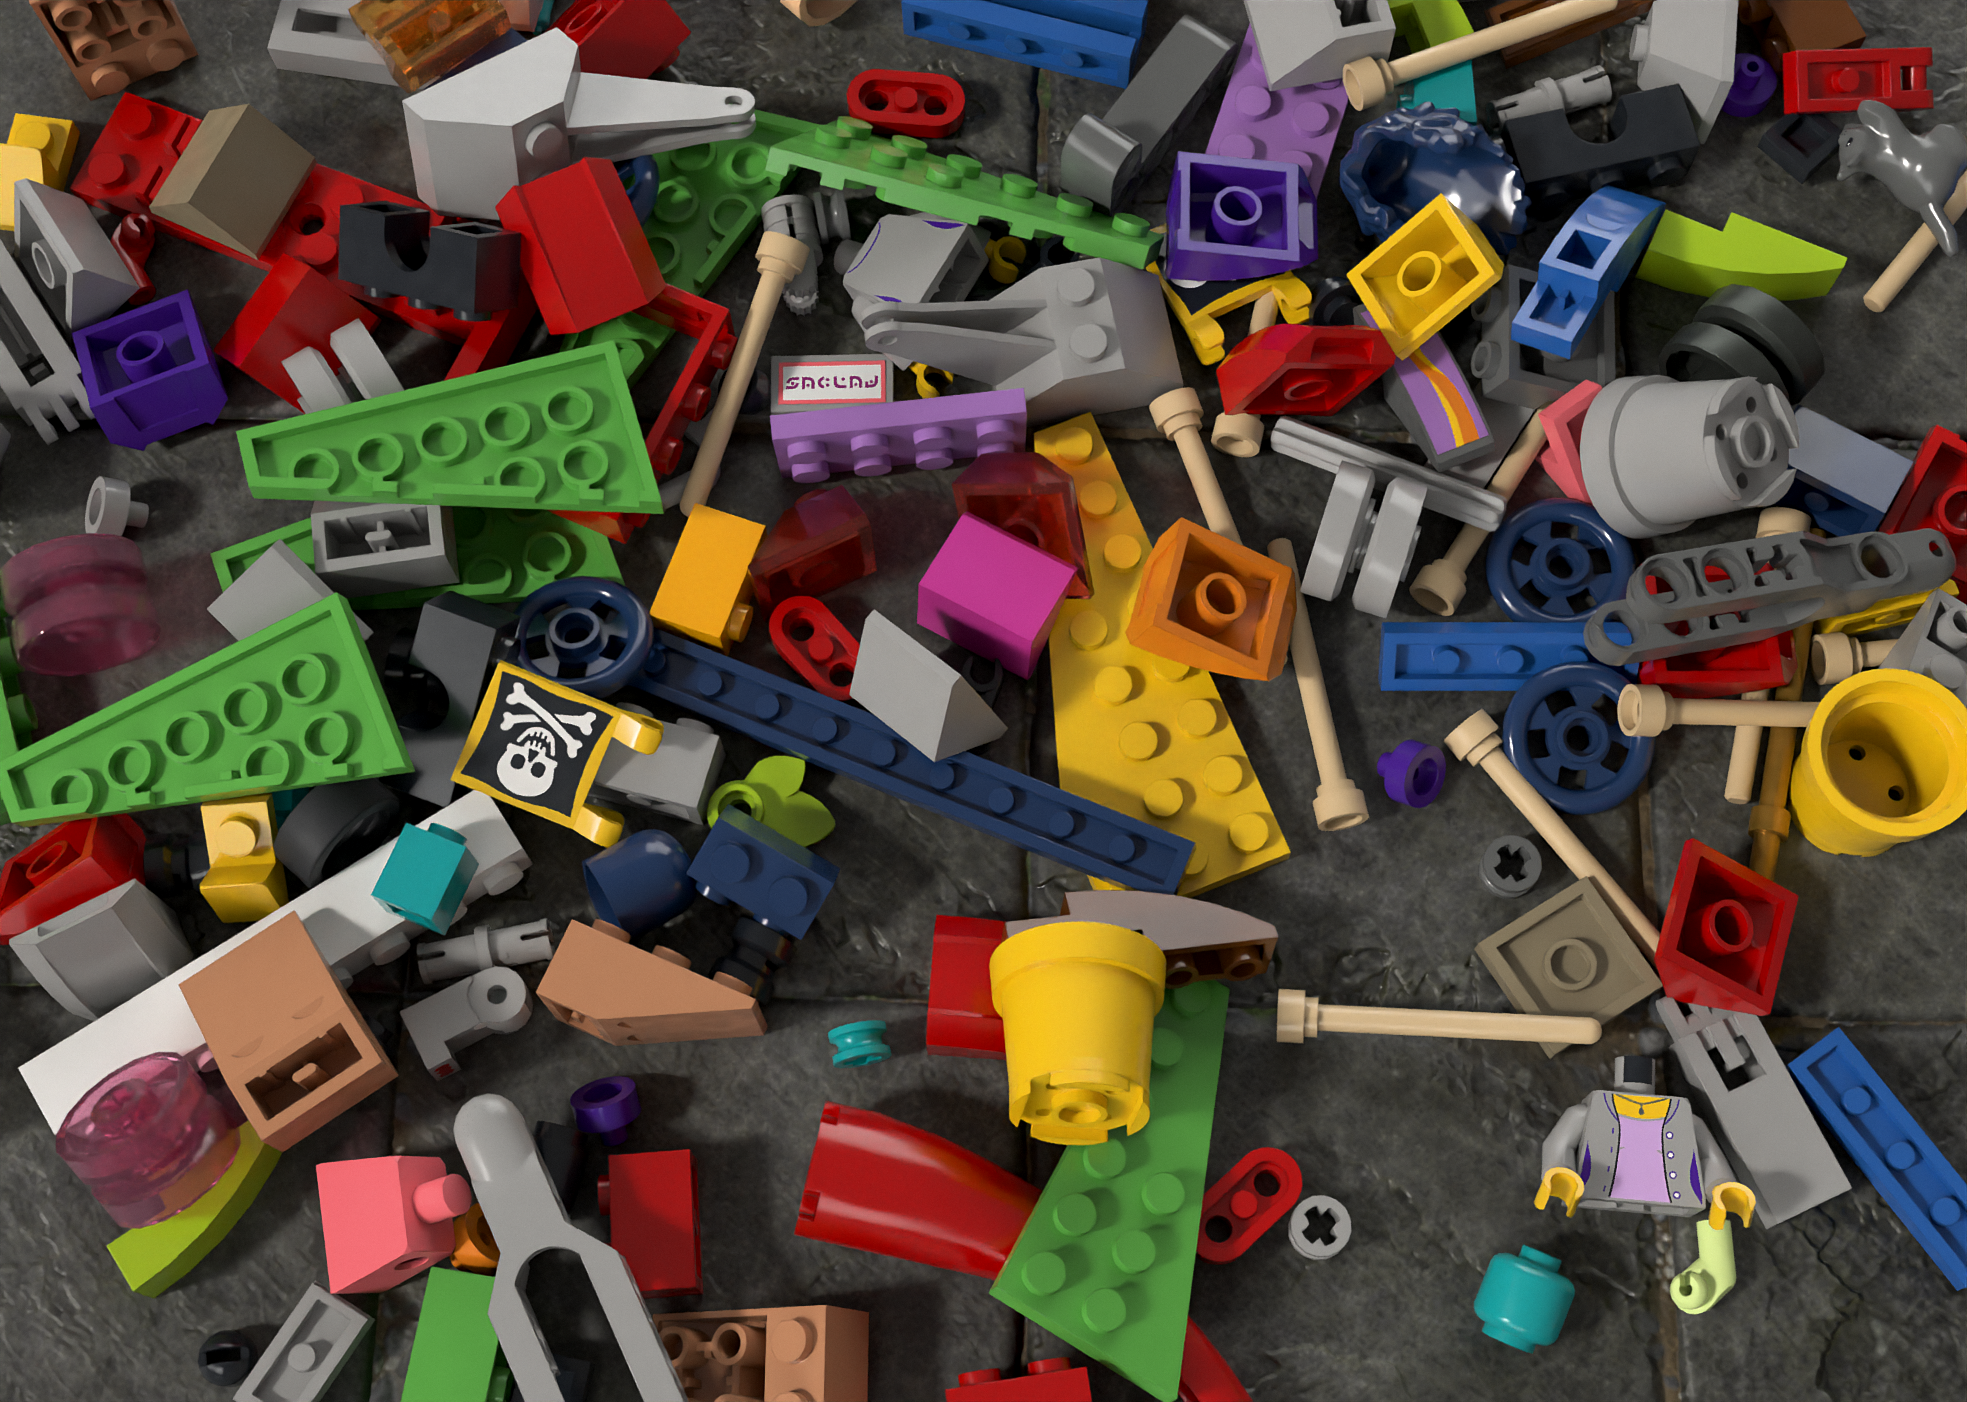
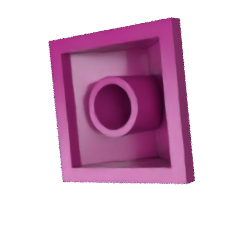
[917,511,1079,680]

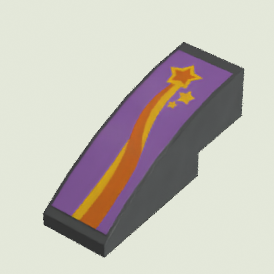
[1353,303,1496,473]

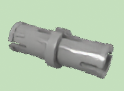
[1486,65,1612,134]
[417,918,555,985]

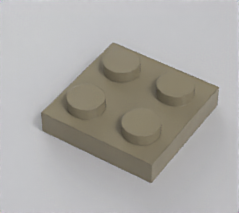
[1474,876,1663,1059]

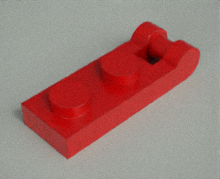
[1783,47,1934,115]

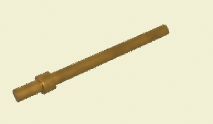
[1748,528,1827,882]

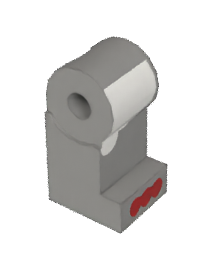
[400,966,533,1082]

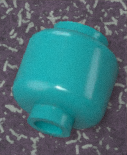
[1473,1244,1575,1354]

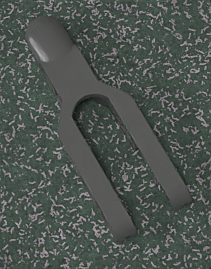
[1583,528,1957,666]

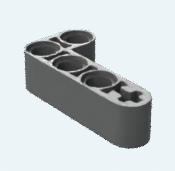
[1060,14,1239,218]

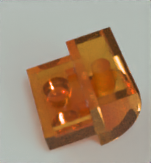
[348,0,511,94]

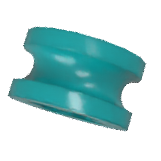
[828,1020,892,1068]

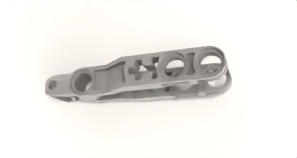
[453,1093,689,1402]

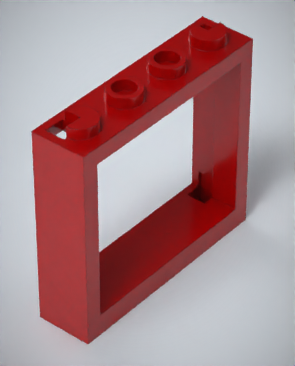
[444,267,738,544]

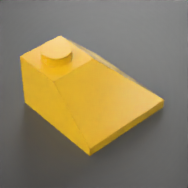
[1346,193,1504,361]

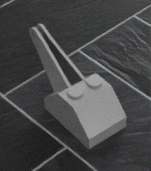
[402,27,756,220]
[860,257,1183,427]

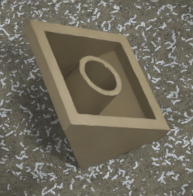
[149,104,317,260]

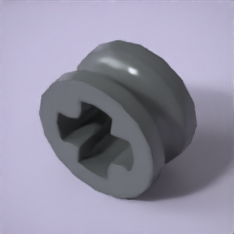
[813,189,851,246]
[1478,835,1542,899]

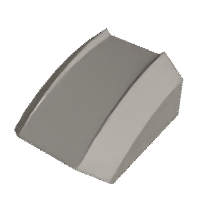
[9,879,194,1021]

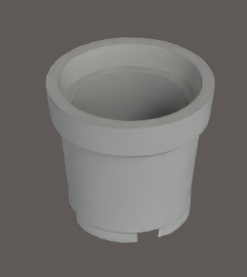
[1580,375,1799,539]

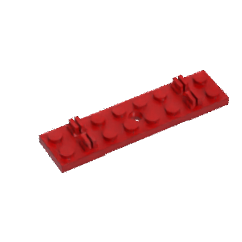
[70,91,477,347]

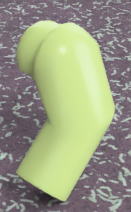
[1670,1220,1737,1314]

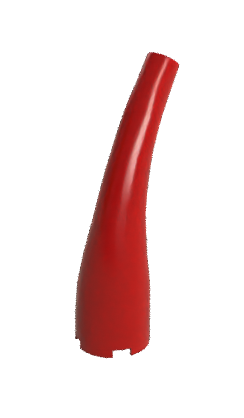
[794,1100,1253,1402]

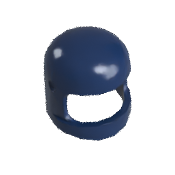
[582,829,697,944]

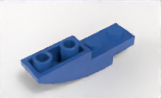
[1511,185,1666,359]

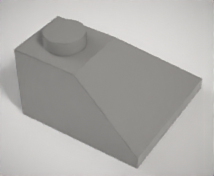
[1629,0,1738,144]

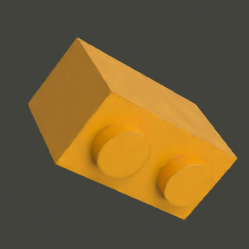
[649,503,776,656]

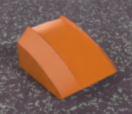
[1125,517,1297,681]

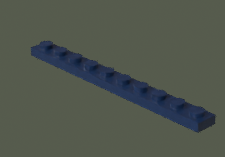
[585,610,1196,895]

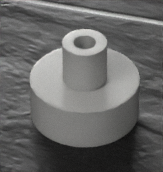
[85,476,149,542]

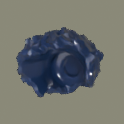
[1339,102,1532,256]

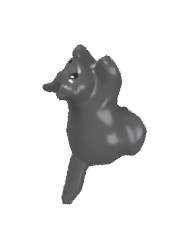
[1836,100,1967,257]

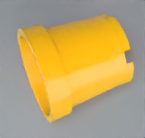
[1787,668,1967,857]
[989,921,1166,1145]

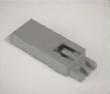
[267,0,496,90]
[0,239,95,445]
[1656,996,1852,1230]

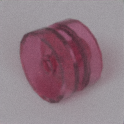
[0,533,161,676]
[56,1052,241,1229]

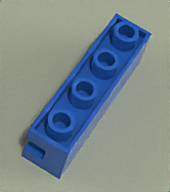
[901,0,1149,89]

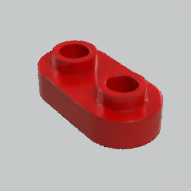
[847,69,965,138]
[769,596,860,707]
[1196,1147,1302,1265]

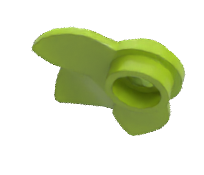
[707,756,836,848]

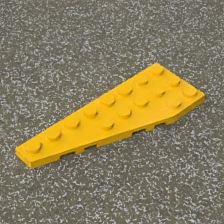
[1034,412,1291,898]

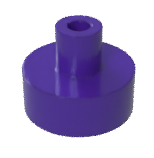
[1721,53,1777,117]
[1377,739,1446,808]
[570,1076,642,1146]

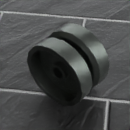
[1657,284,1825,406]

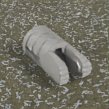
[761,194,823,317]

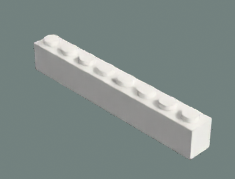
[18,790,533,1146]

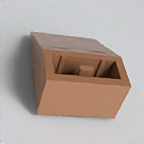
[29,0,199,101]
[178,910,399,1152]
[536,919,768,1046]
[652,1305,869,1402]

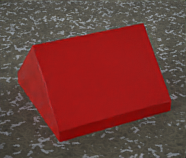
[213,253,382,414]
[1654,838,1799,1016]

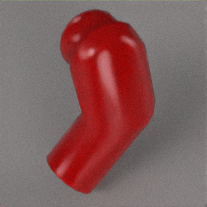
[110,213,156,305]

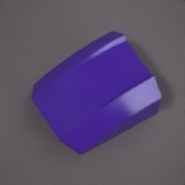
[1165,151,1318,281]
[72,289,228,451]

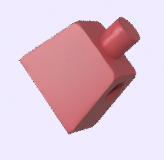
[316,1156,472,1294]

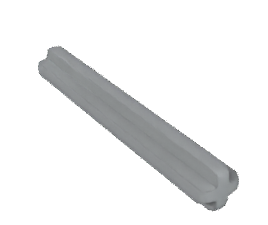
[1270,416,1507,532]

